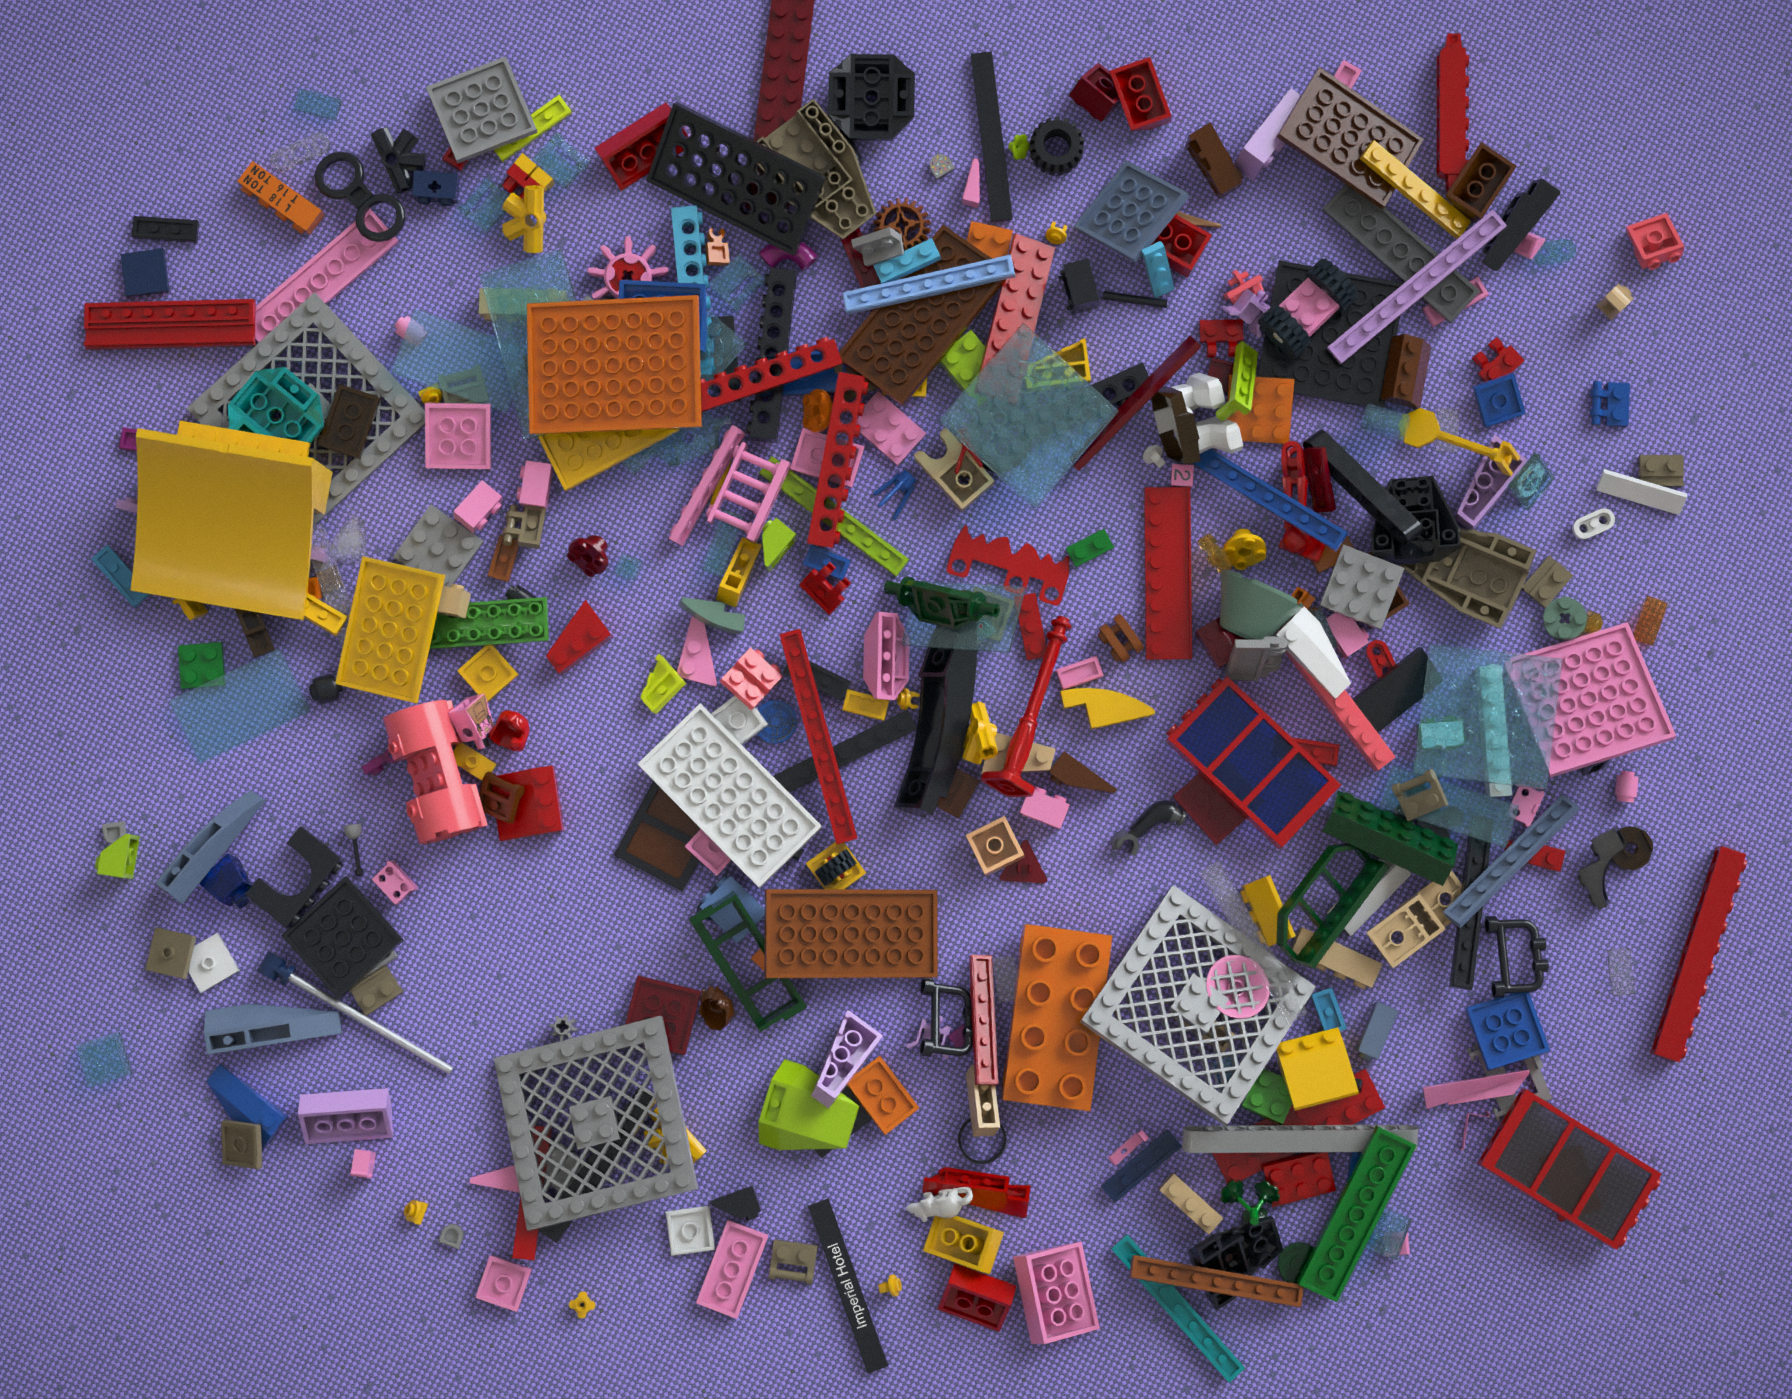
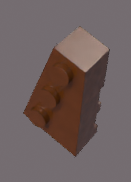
[1185,122,1243,199]

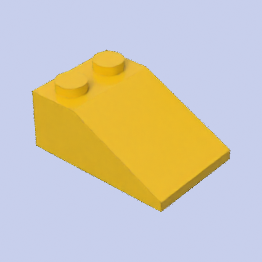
[923,1216,1004,1274]

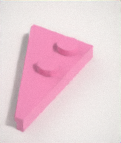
[677,616,717,687]
[470,1165,546,1193]

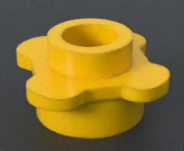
[569,1291,596,1318]

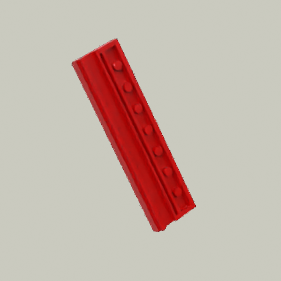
[84,299,256,350]
[1144,487,1192,660]

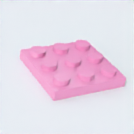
[425,403,491,469]

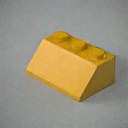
[1240,875,1296,947]

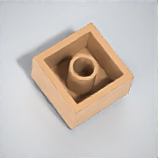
[966,816,1025,877]

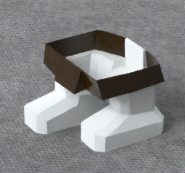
[1151,373,1243,464]

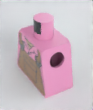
[448,693,494,749]

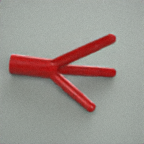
[954,428,983,474]

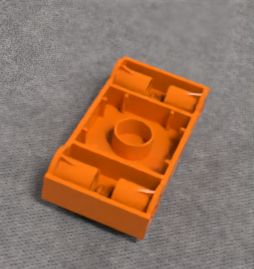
[1001,924,1113,1111]

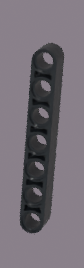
[1303,429,1423,545]

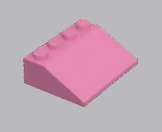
[1013,1242,1100,1344]

